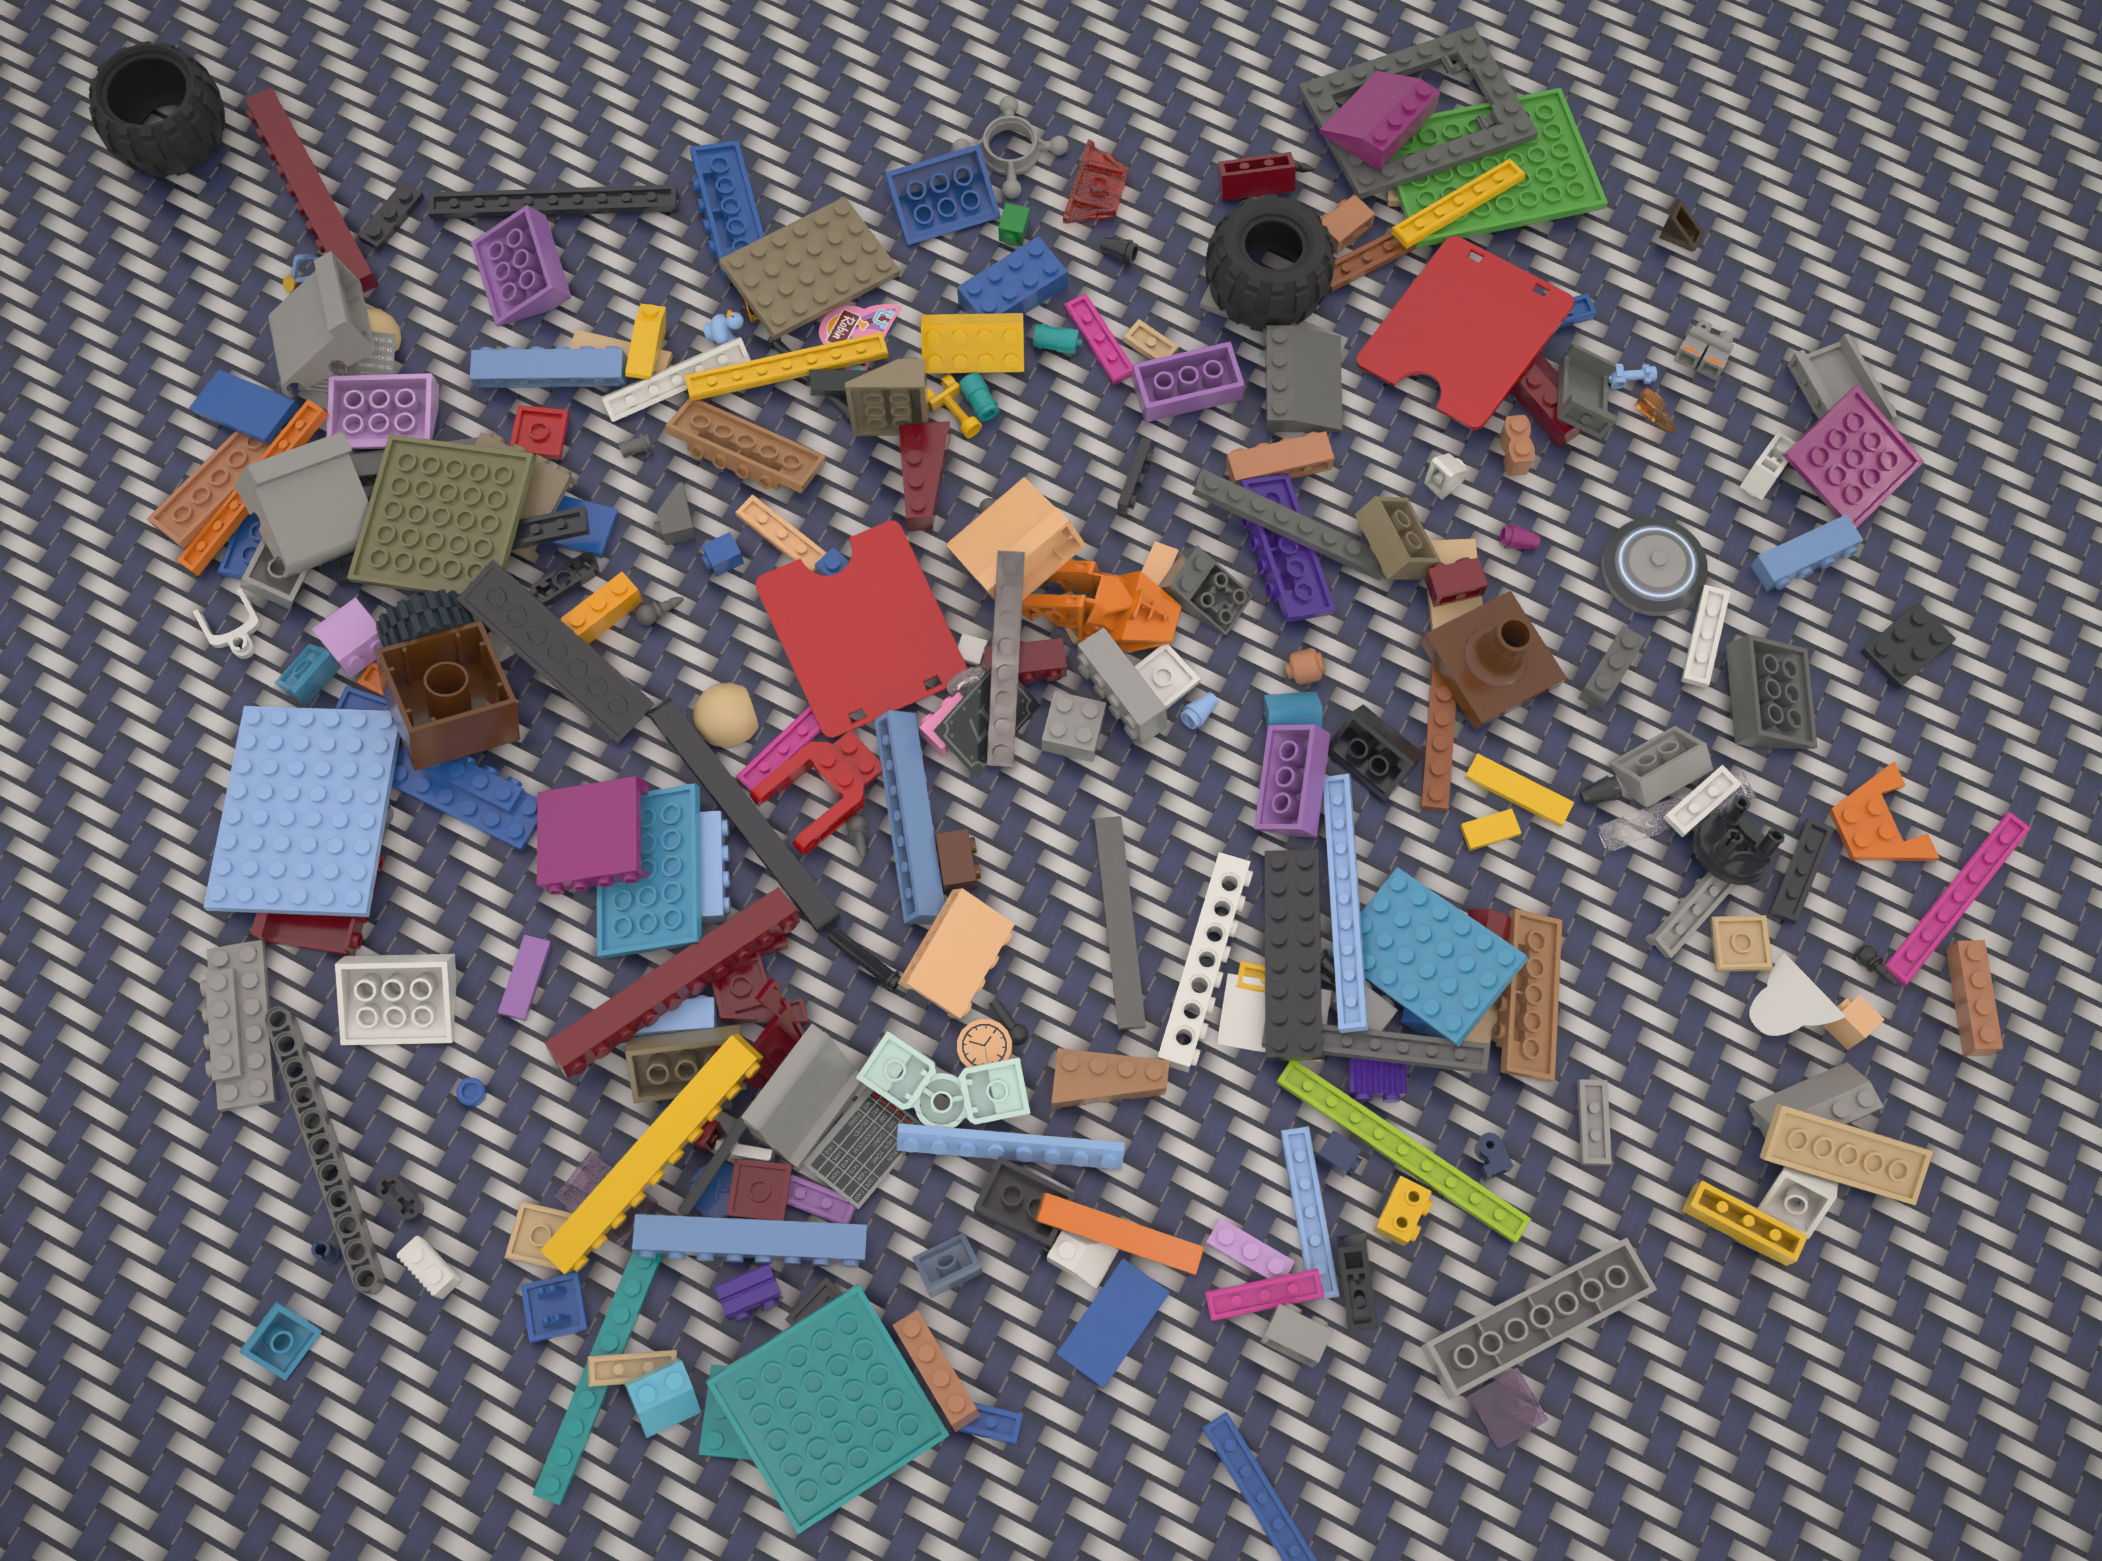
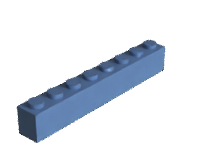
[874,710,945,925]
[632,1214,867,1268]

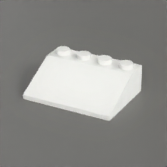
[335,954,456,1045]

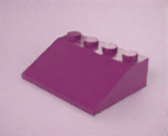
[1319,71,1441,171]

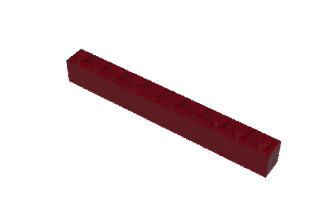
[245,87,378,293]
[544,887,800,1079]

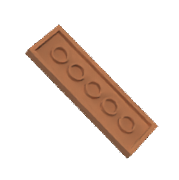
[147,428,283,549]

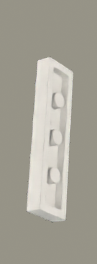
[1681,585,1730,689]

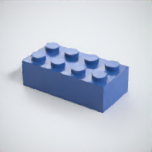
[957,236,1068,315]

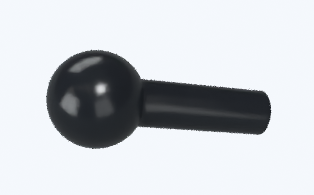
[989,998,1029,1046]

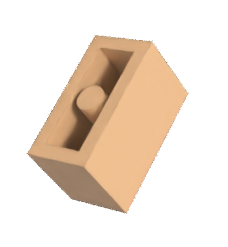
[1823,995,1885,1050]

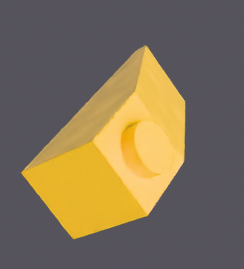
[625,304,667,380]

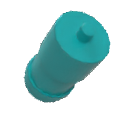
[1033,324,1083,355]
[959,373,999,422]

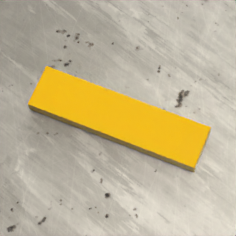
[1465,753,1574,827]

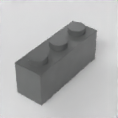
[1578,625,1646,712]

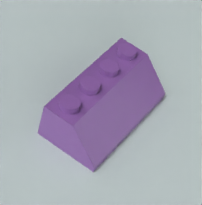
[1254,724,1330,837]

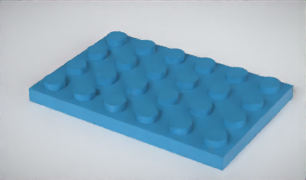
[597,783,702,959]
[1329,867,1528,1047]

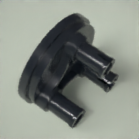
[1692,795,1785,886]

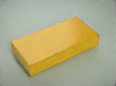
[1460,809,1521,851]

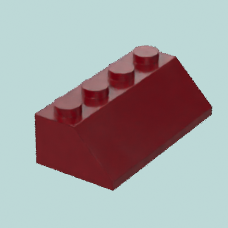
[1510,353,1584,448]

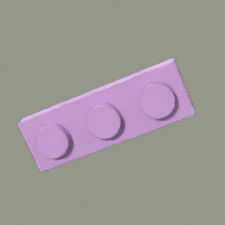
[1206,1218,1295,1279]

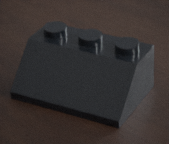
[1328,704,1425,802]

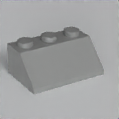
[1609,726,1713,807]

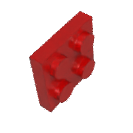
[510,405,570,460]

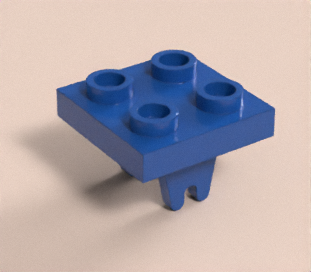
[520,1272,589,1343]

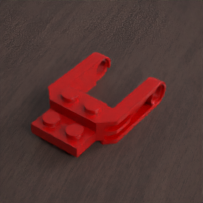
[749,730,882,855]

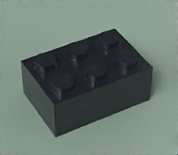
[973,1156,1076,1251]

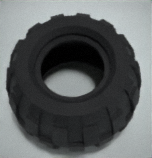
[89,41,225,178]
[1205,195,1335,332]

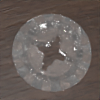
[946,667,985,696]

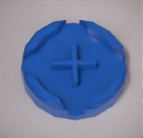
[689,1163,734,1218]

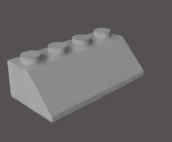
[1748,1062,1884,1139]

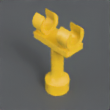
[927,374,982,438]

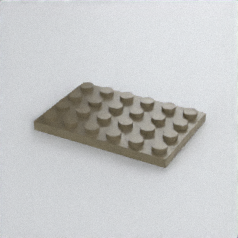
[719,197,900,340]

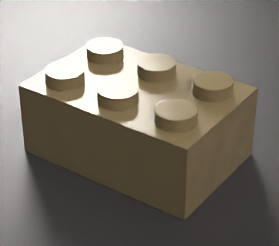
[1355,496,1441,580]

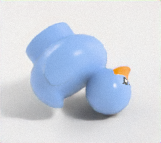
[704,310,744,345]

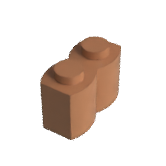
[1500,415,1535,476]

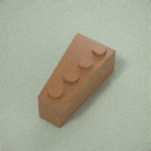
[1051,1048,1169,1110]

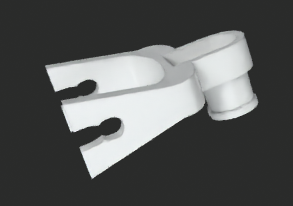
[193,588,261,659]

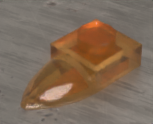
[1635,387,1677,433]

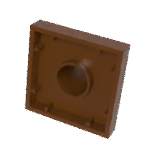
[1419,591,1567,730]

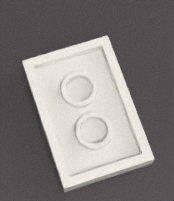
[1134,644,1201,710]

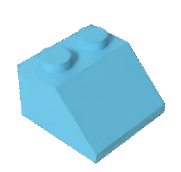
[624,1358,701,1438]

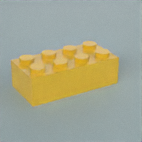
[921,313,1024,373]

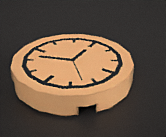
[957,1019,1012,1067]

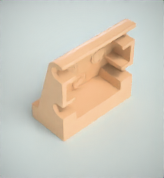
[945,477,1086,601]

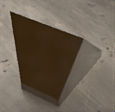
[1659,199,1704,251]

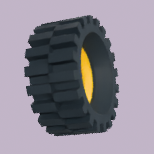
[376,589,475,647]

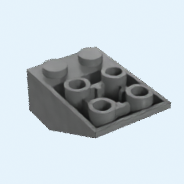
[1159,545,1254,636]

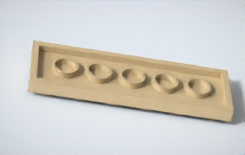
[1759,1103,1933,1205]

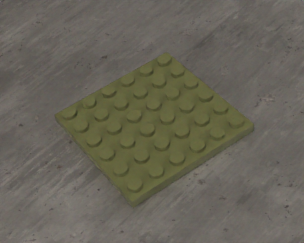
[347,434,536,594]

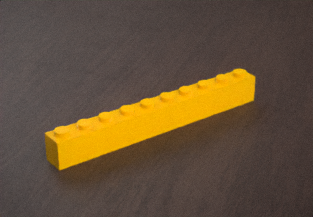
[540,1034,764,1274]

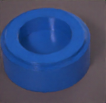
[456,1077,487,1107]

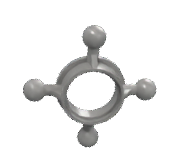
[952,96,1069,199]

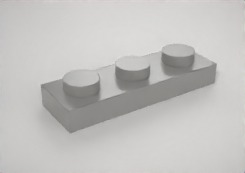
[1577,1079,1612,1166]

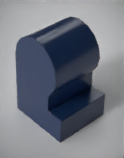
[1474,1132,1514,1181]

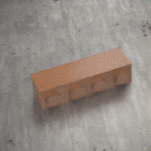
[1225,431,1335,485]
[1946,940,2003,1057]
[893,1310,980,1432]

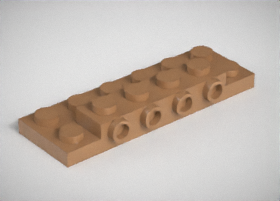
[665,397,826,493]
[1492,909,1562,1082]

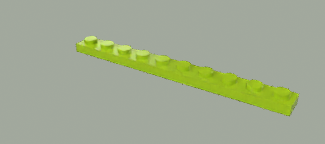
[1276,1060,1531,1244]

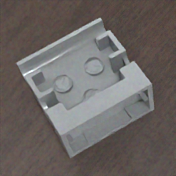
[268,251,376,398]
[234,432,369,578]
[741,1024,864,1171]

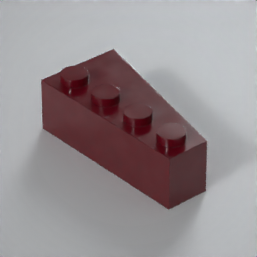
[899,421,951,531]

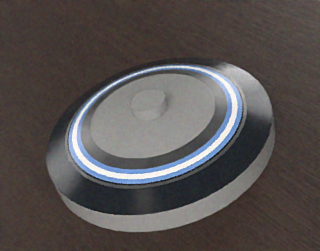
[1601,517,1708,616]

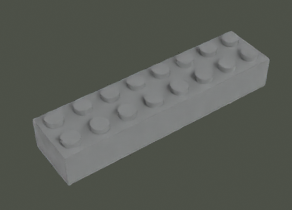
[1421,1238,1657,1400]

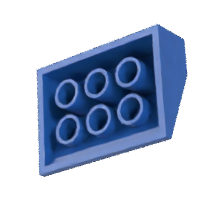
[883,144,1001,246]

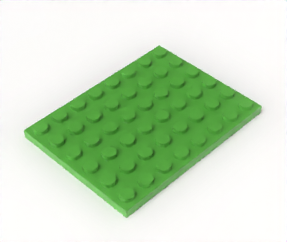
[1388,88,1608,248]

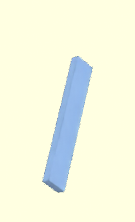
[1280,1126,1340,1301]

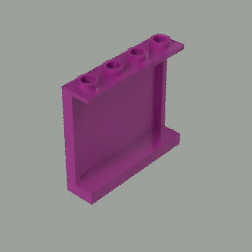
[537,776,649,895]

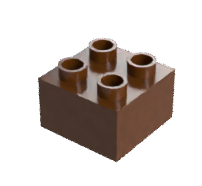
[375,621,520,771]

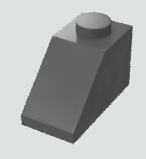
[655,482,696,546]

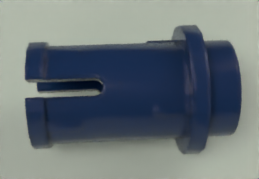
[311,1240,340,1265]

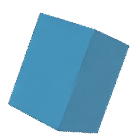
[275,644,341,707]
[1263,691,1322,731]
[239,1302,322,1381]

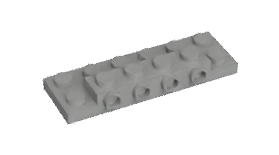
[200,940,277,1112]

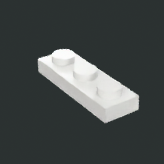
[1664,765,1741,838]

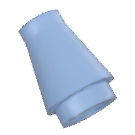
[1180,692,1219,729]

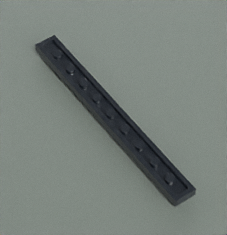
[428,184,677,219]
[335,506,590,585]

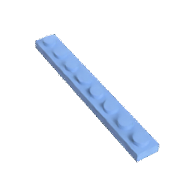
[897,1123,1125,1170]

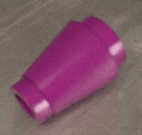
[1499,524,1540,550]

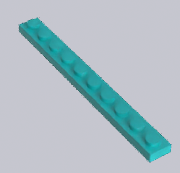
[532,1251,664,1506]

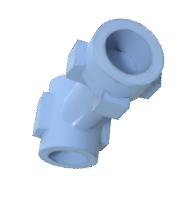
[1608,364,1657,389]

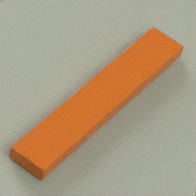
[1035,1193,1204,1275]

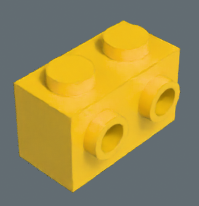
[1373,1176,1433,1246]

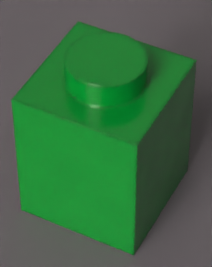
[998,203,1030,246]

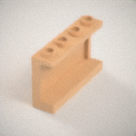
[898,888,1015,1018]

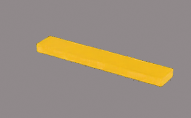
[1391,159,1525,249]

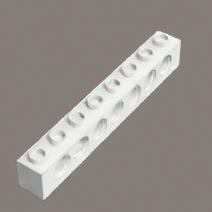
[1157,852,1253,1072]

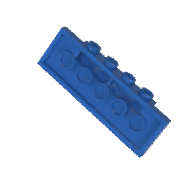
[690,141,764,277]
[392,745,537,852]

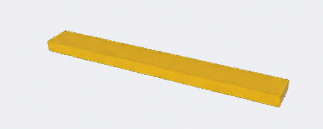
[684,332,889,401]

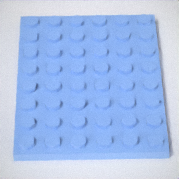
[203,706,400,917]

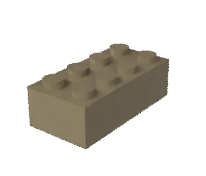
[625,1025,747,1104]

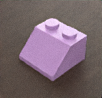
[312,597,383,678]

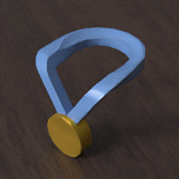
[283,254,318,292]

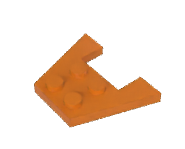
[1829,761,1939,861]

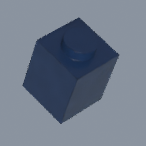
[1315,1130,1362,1178]

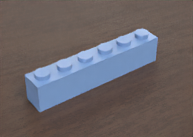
[470,346,628,388]

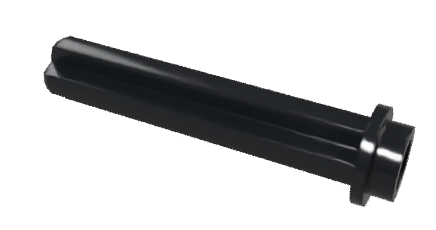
[827,927,901,991]

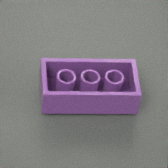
[1131,341,1245,423]

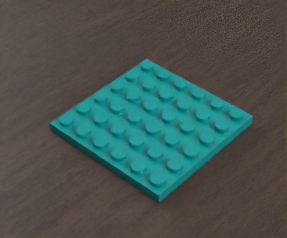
[706,1284,950,1535]

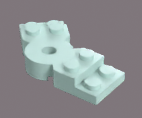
[856,1031,1030,1128]

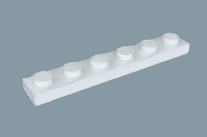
[600,337,751,422]

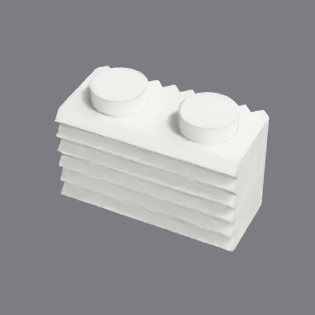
[397,1235,462,1299]

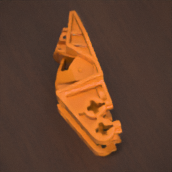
[1022,560,1182,653]

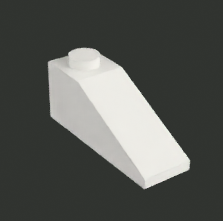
[1740,432,1795,500]

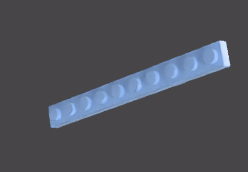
[1323,774,1368,1033]

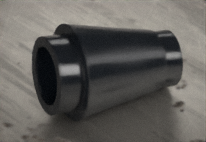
[1100,237,1138,264]
[1579,775,1622,805]

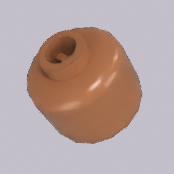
[1285,648,1326,685]

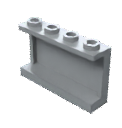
[1787,334,1897,424]

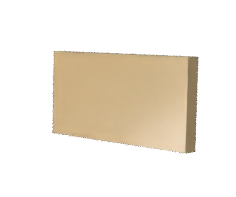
[1427,539,1483,630]

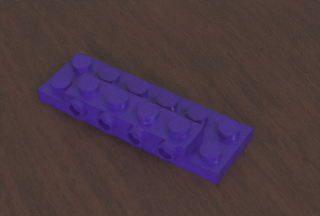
[1239,473,1336,622]

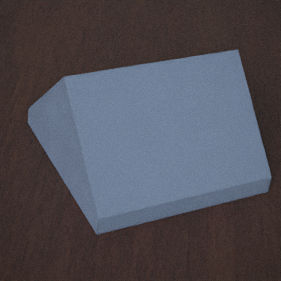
[912,1233,983,1298]

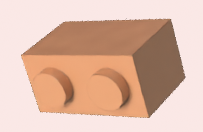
[1320,195,1375,255]

